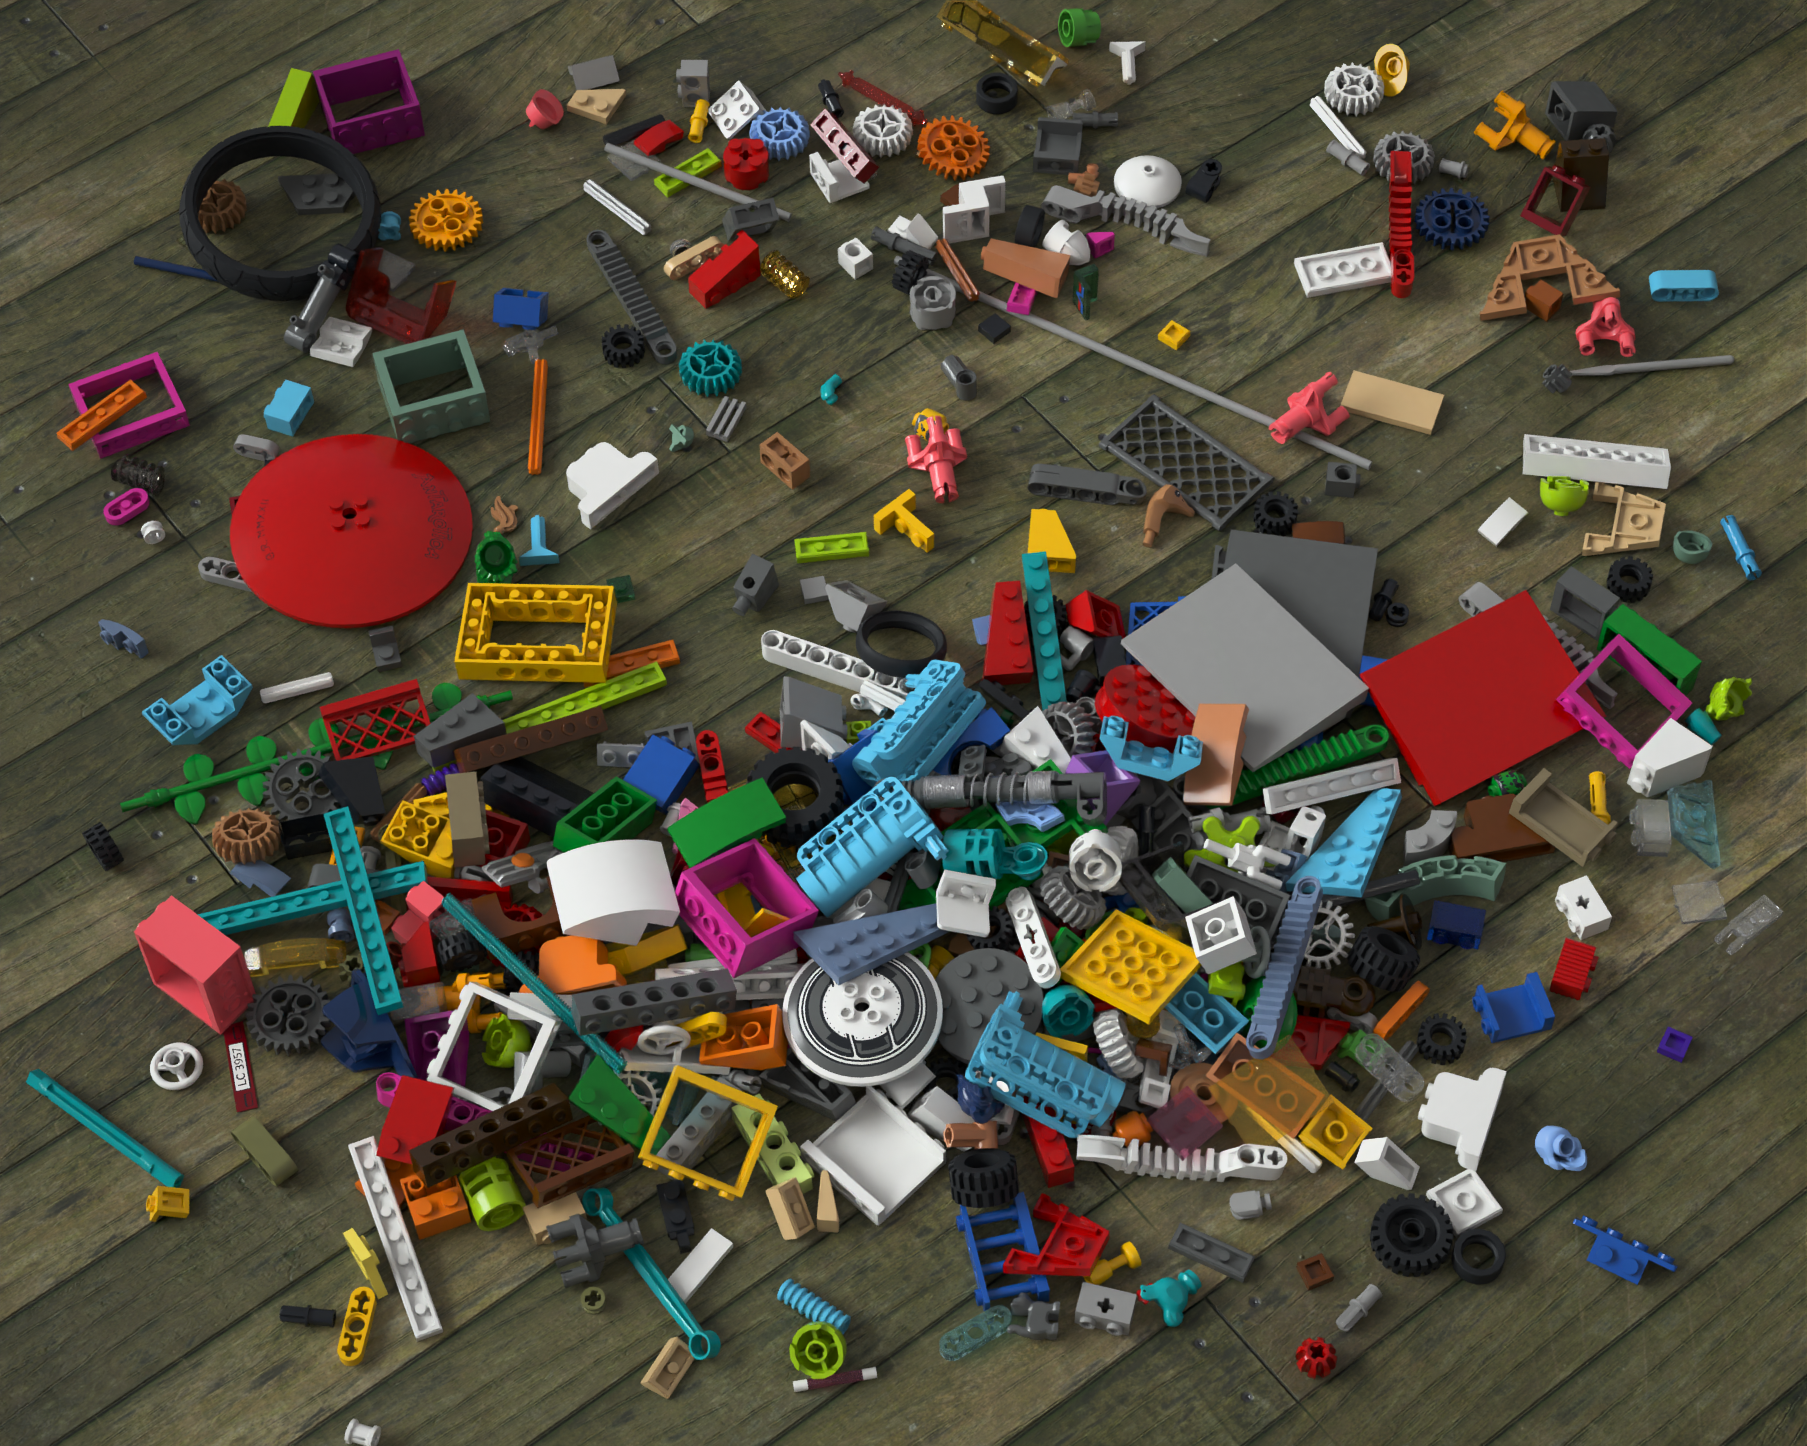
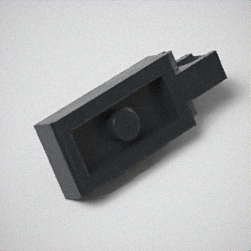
[656,1180,695,1254]

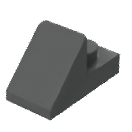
[369,625,402,672]

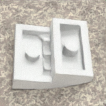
[310,317,372,367]

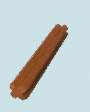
[936,239,980,302]

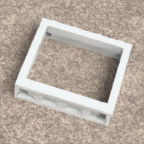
[427,982,562,1111]

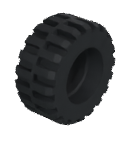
[745,746,844,848]

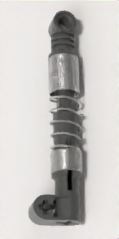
[874,770,1107,827]

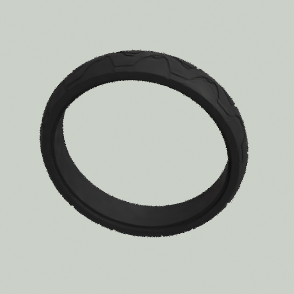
[179,126,381,301]

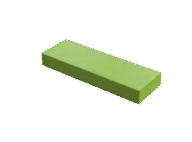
[654,148,722,198]
[794,532,869,563]

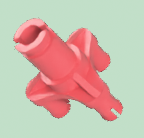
[1576,297,1636,357]
[1269,372,1350,444]
[905,416,967,503]

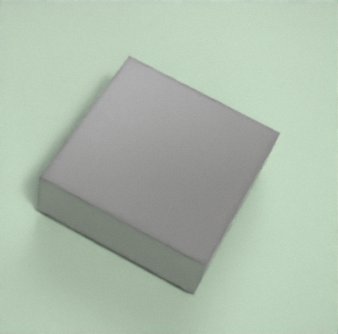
[800,576,829,604]

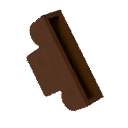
[1449,794,1555,862]

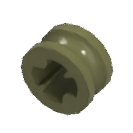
[581,1287,607,1314]

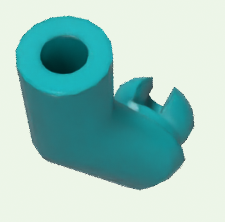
[820,374,842,405]

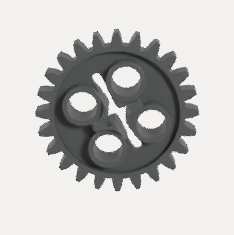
[263,748,341,823]
[246,975,331,1056]

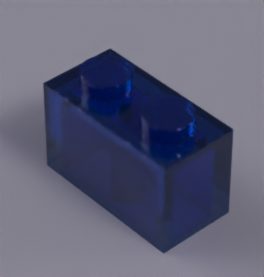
[1427,900,1486,949]

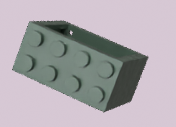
[372,329,490,443]

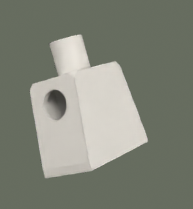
[1285,806,1326,862]

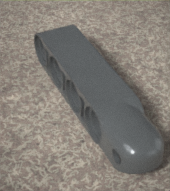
[1027,464,1147,505]

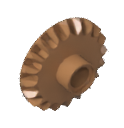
[1170,1063,1238,1128]

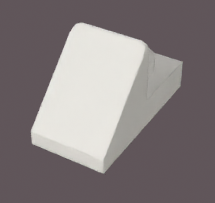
[887,213,938,249]

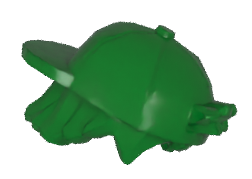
[474,531,518,584]

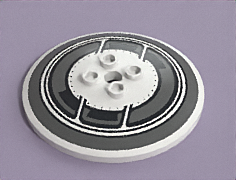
[782,952,943,1087]

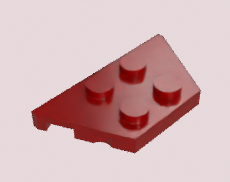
[1270,1015,1351,1070]

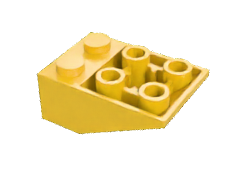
[380,800,456,879]

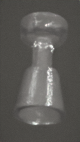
[1047,88,1096,119]

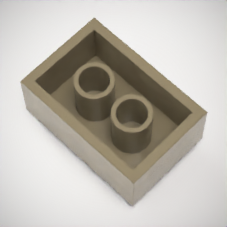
[445,772,490,867]

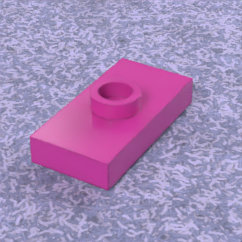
[1006,282,1038,315]

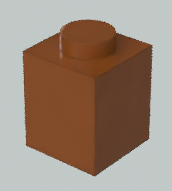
[1524,280,1563,322]

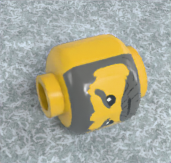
[912,408,949,442]

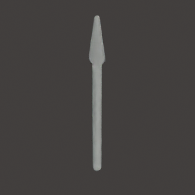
[1570,355,1734,375]

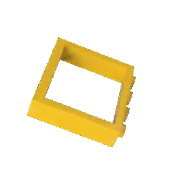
[638,1065,778,1201]

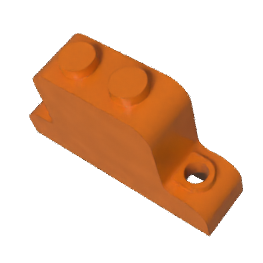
[519,935,627,995]

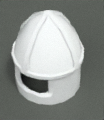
[1042,220,1090,265]

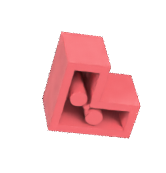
[391,881,453,944]

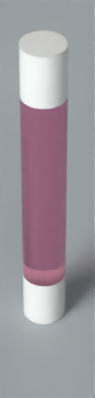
[793,1367,877,1392]

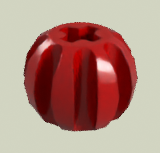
[1295,1337,1337,1379]

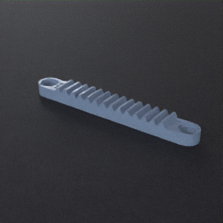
[1246,876,1323,1059]

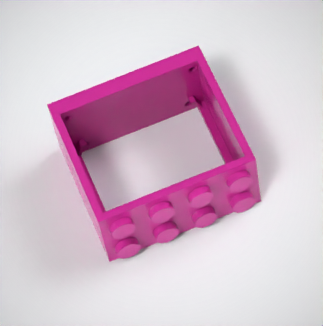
[675,838,819,978]

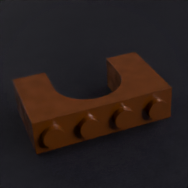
[471,876,571,960]

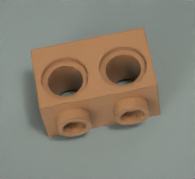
[760,432,810,490]

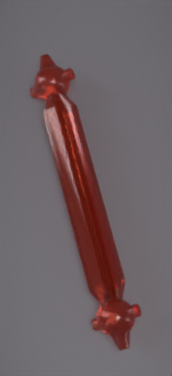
[838,70,928,126]

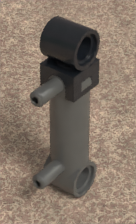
[284,243,361,353]

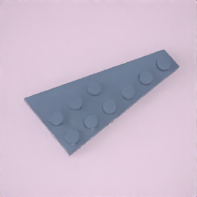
[793,904,950,985]

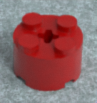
[723,138,769,190]

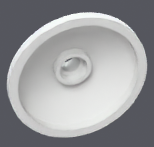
[1114,155,1182,208]

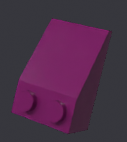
[404,1010,469,1087]

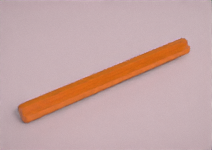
[528,359,548,475]

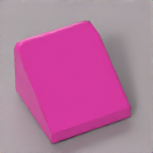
[1086,232,1115,258]

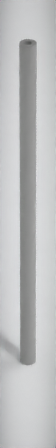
[604,143,792,222]

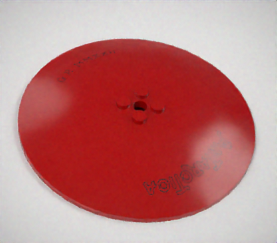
[230,434,473,628]

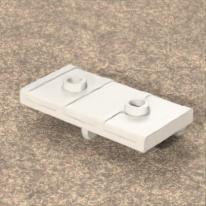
[618,1038,730,1075]

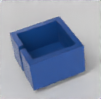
[493,288,549,330]

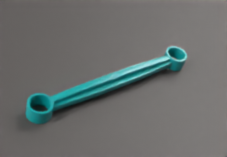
[582,1187,721,1360]

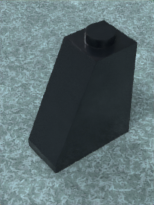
[318,757,385,827]

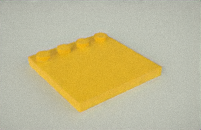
[1060,909,1202,1024]

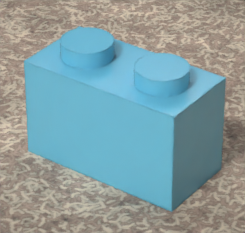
[264,379,314,437]

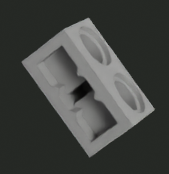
[676,60,710,107]

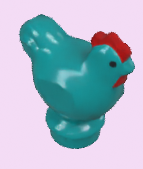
[1136,1270,1202,1327]

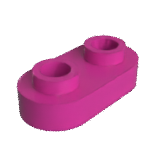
[104,488,149,525]

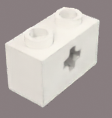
[1555,875,1612,940]

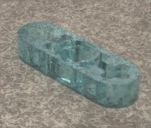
[939,1305,1012,1361]

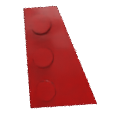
[688,230,761,309]

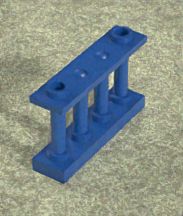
[956,1192,1050,1315]

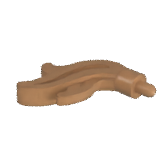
[491,496,518,534]

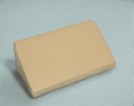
[766,1177,815,1240]
[641,1337,695,1399]

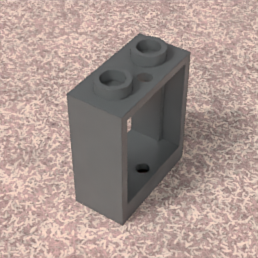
[722,198,779,241]
[1550,566,1620,641]

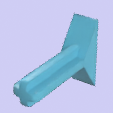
[519,515,560,566]

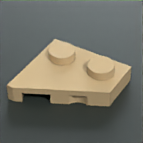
[567,89,626,125]

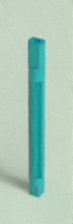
[26,1069,184,1188]

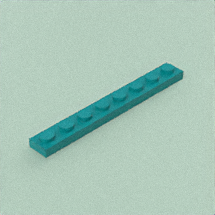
[1022,551,1067,711]

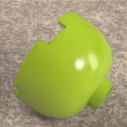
[1540,476,1589,516]
[482,1014,532,1068]
[789,1321,847,1379]

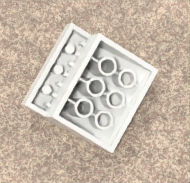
[547,840,680,946]

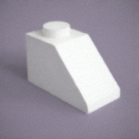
[1355,1137,1420,1190]

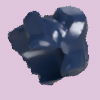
[957,1074,1005,1124]

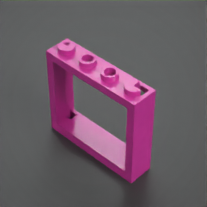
[68,352,190,459]
[1556,634,1692,769]

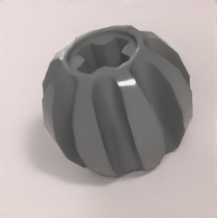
[1582,123,1616,153]

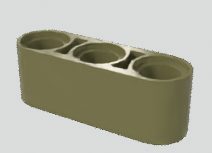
[230,1116,298,1187]

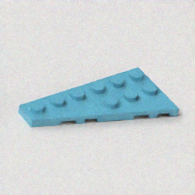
[1285,788,1402,898]

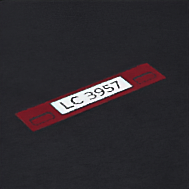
[223,1021,258,1112]

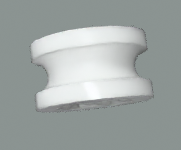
[141,521,165,544]

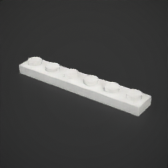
[1263,758,1401,814]

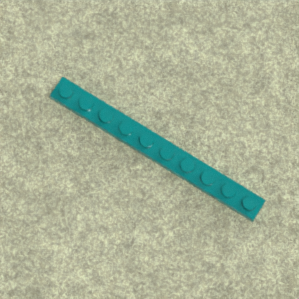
[324,806,404,1015]
[197,861,428,935]

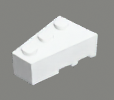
[1000,706,1071,774]

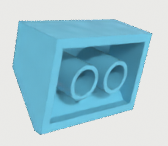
[1164,973,1249,1054]

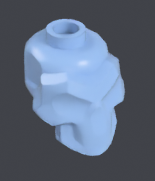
[1535,1125,1587,1171]

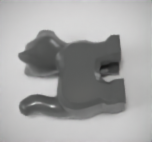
[1007,1293,1060,1340]

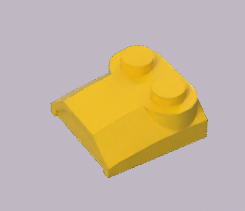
[1298,1095,1373,1170]

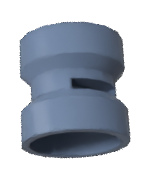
[327,908,355,944]

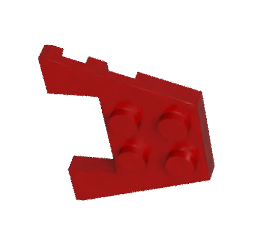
[1003,1193,1110,1276]

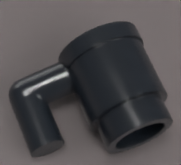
[1066,670,1103,703]

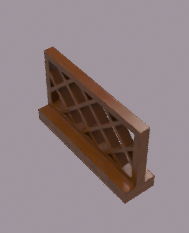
[506,1115,634,1208]

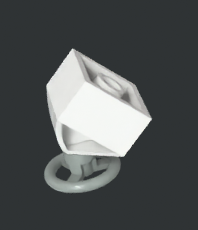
[1185,896,1271,979]

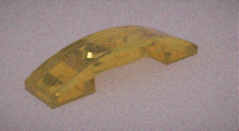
[242,938,347,977]

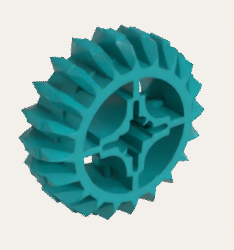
[679,338,742,397]

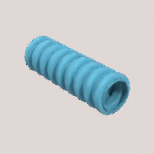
[777,1278,851,1334]

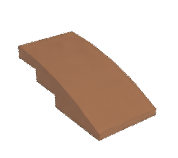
[1183,704,1249,806]

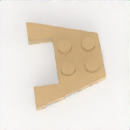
[1582,482,1666,556]

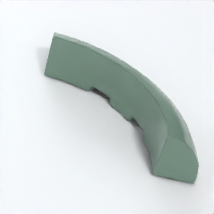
[1365,855,1506,921]

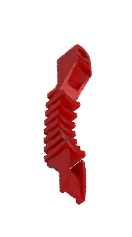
[1389,151,1414,299]
[696,730,728,803]

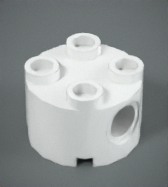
[1069,829,1122,892]

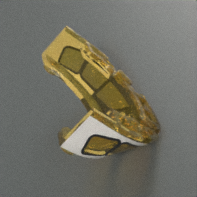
[936,0,1070,87]

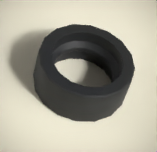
[976,72,1018,114]
[1014,205,1045,248]
[1451,1229,1506,1285]

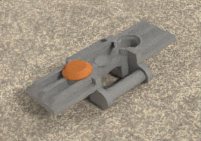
[482,840,564,894]

